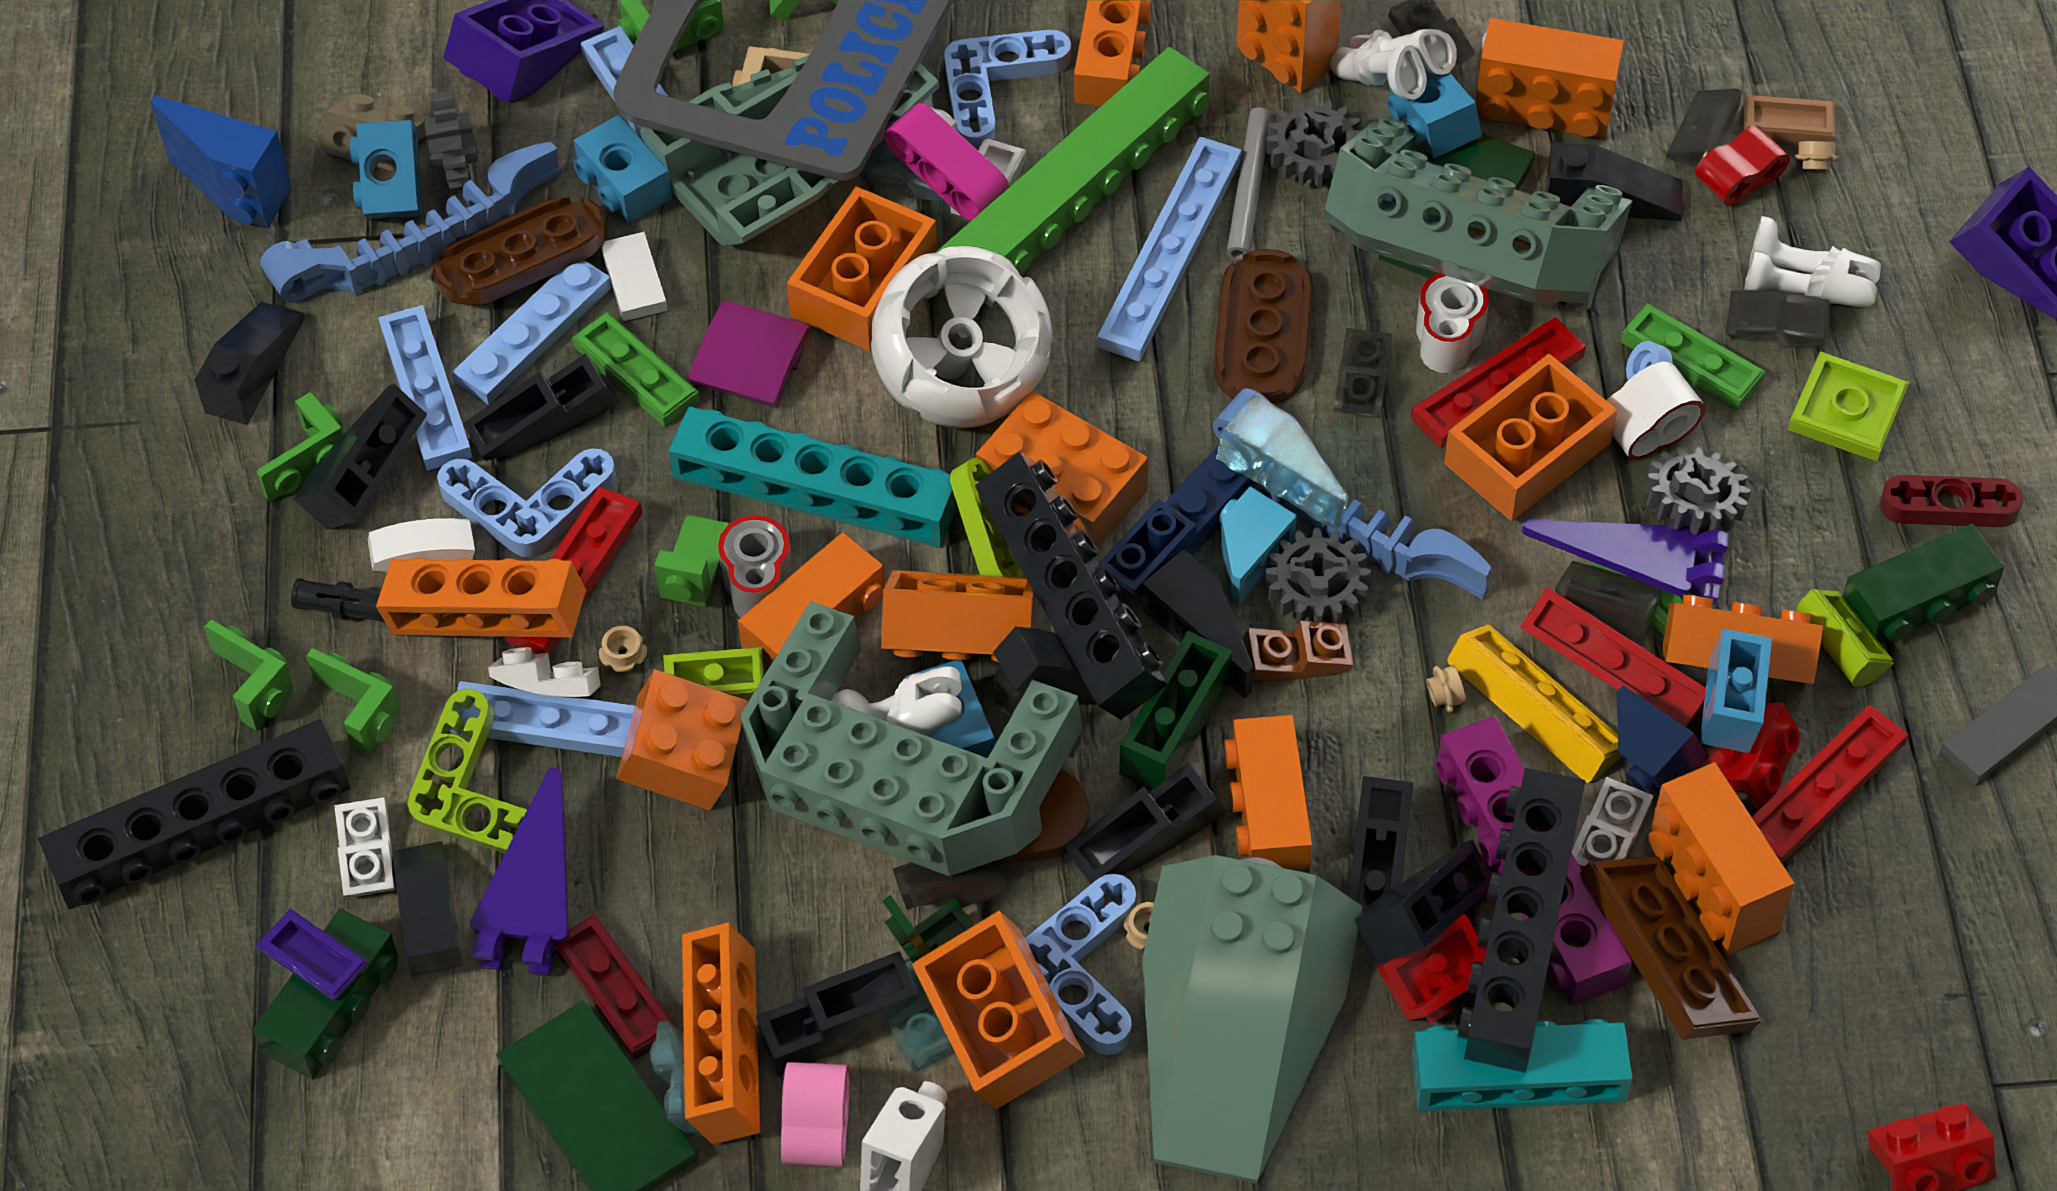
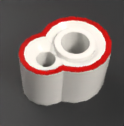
[1416,274,1489,373]
[1606,362,1705,460]

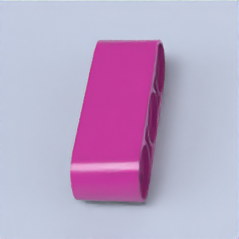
[884,103,1010,221]

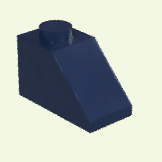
[1617,685,1709,794]

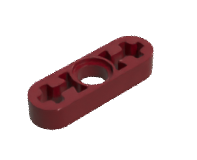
[1879,475,2023,527]

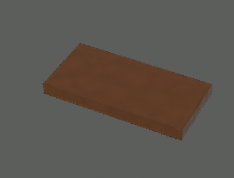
[1580,857,1762,1040]

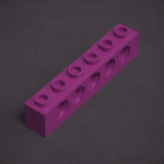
[1434,716,1632,1006]

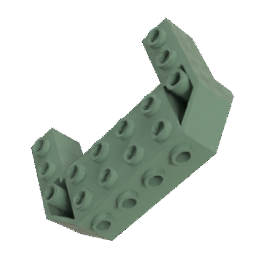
[1324,119,1632,309]
[740,601,1083,876]

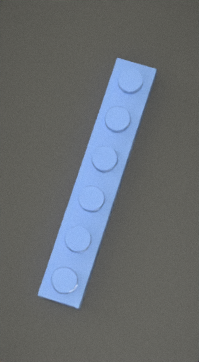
[1097,137,1242,362]

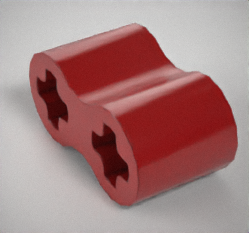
[1695,126,1790,206]

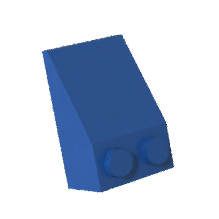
[150,95,292,229]

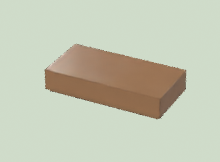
[1742,95,1835,143]

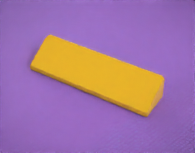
[1447,624,1621,783]

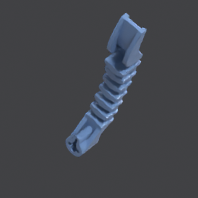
[260,142,562,303]
[1212,388,1492,600]

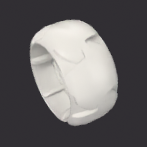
[871,246,1052,428]

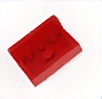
[1699,702,1800,810]
[1376,914,1505,1023]
[1867,1103,1996,1191]

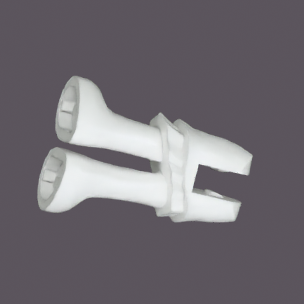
[1330,29,1457,100]
[1744,216,1881,307]
[831,667,962,737]

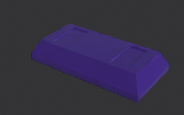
[256,909,369,1001]

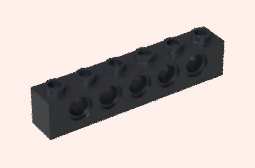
[975,451,1167,720]
[37,718,351,910]
[1457,768,1586,1073]

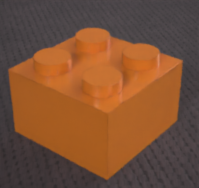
[616,669,748,811]

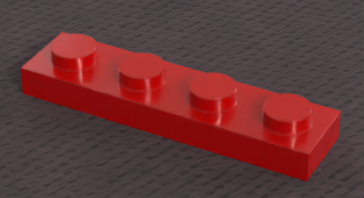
[1411,317,1586,449]
[504,487,643,656]
[1520,587,1706,729]
[1752,704,1909,864]

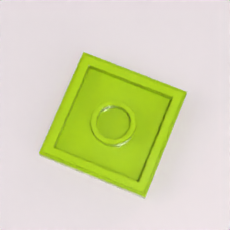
[1787,351,1910,462]

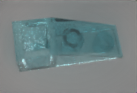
[1217,394,1348,531]

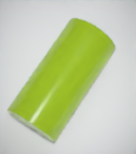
[1796,589,1894,687]
[663,647,765,700]

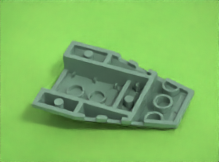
[640,55,939,246]
[1142,855,1363,1184]

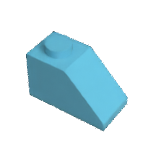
[1219,487,1297,606]

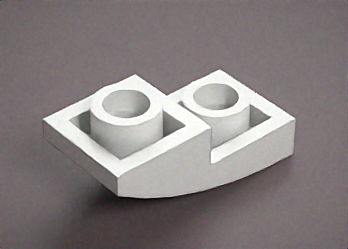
[368,518,475,572]
[488,647,601,697]
[1572,777,1654,868]
[334,797,395,898]

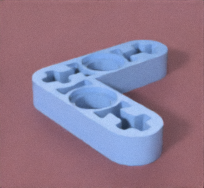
[944,30,1071,150]
[437,448,616,557]
[1025,874,1136,1056]

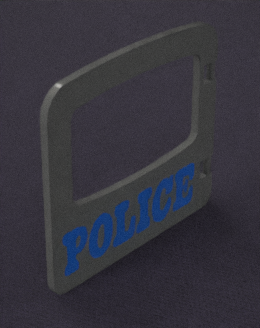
[613,0,954,181]

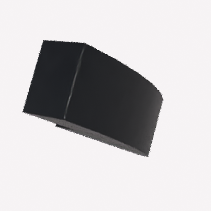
[462,353,620,461]
[993,626,1097,705]
[1064,763,1226,884]
[393,841,463,977]
[756,951,919,1077]

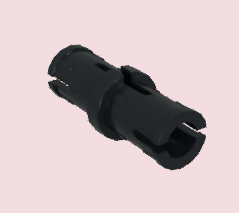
[291,578,385,623]

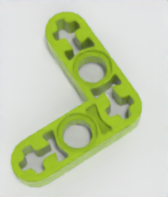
[408,688,527,854]

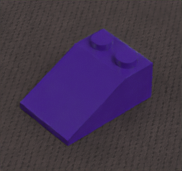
[443,0,604,103]
[1949,167,2057,320]

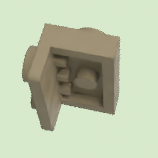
[323,94,431,172]

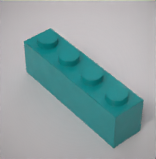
[1412,1019,1632,1112]

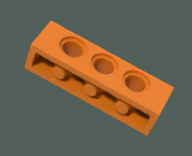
[1074,0,1152,106]
[376,558,586,637]
[682,922,760,1145]

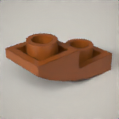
[1242,621,1353,680]

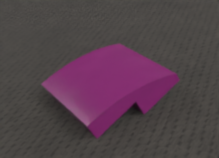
[688,301,811,409]

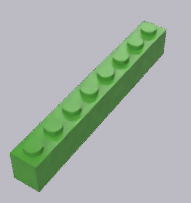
[935,47,1210,306]

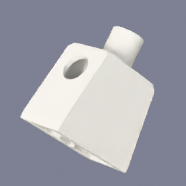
[860,1081,948,1191]

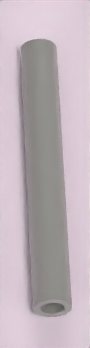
[1226,107,1272,261]

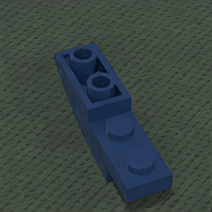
[1098,444,1257,595]

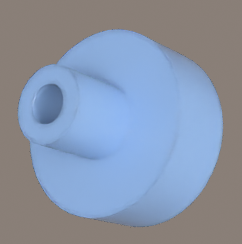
[1626,341,1672,380]

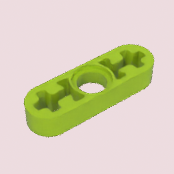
[950,458,1025,577]

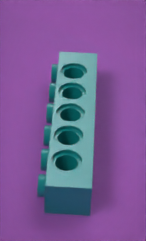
[669,407,958,549]

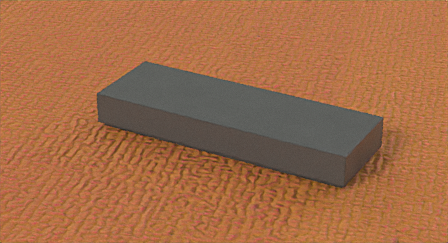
[1940,664,2057,785]

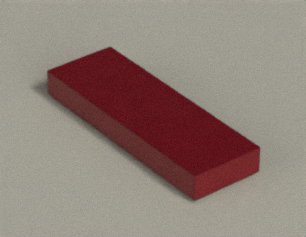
[554,914,678,1061]

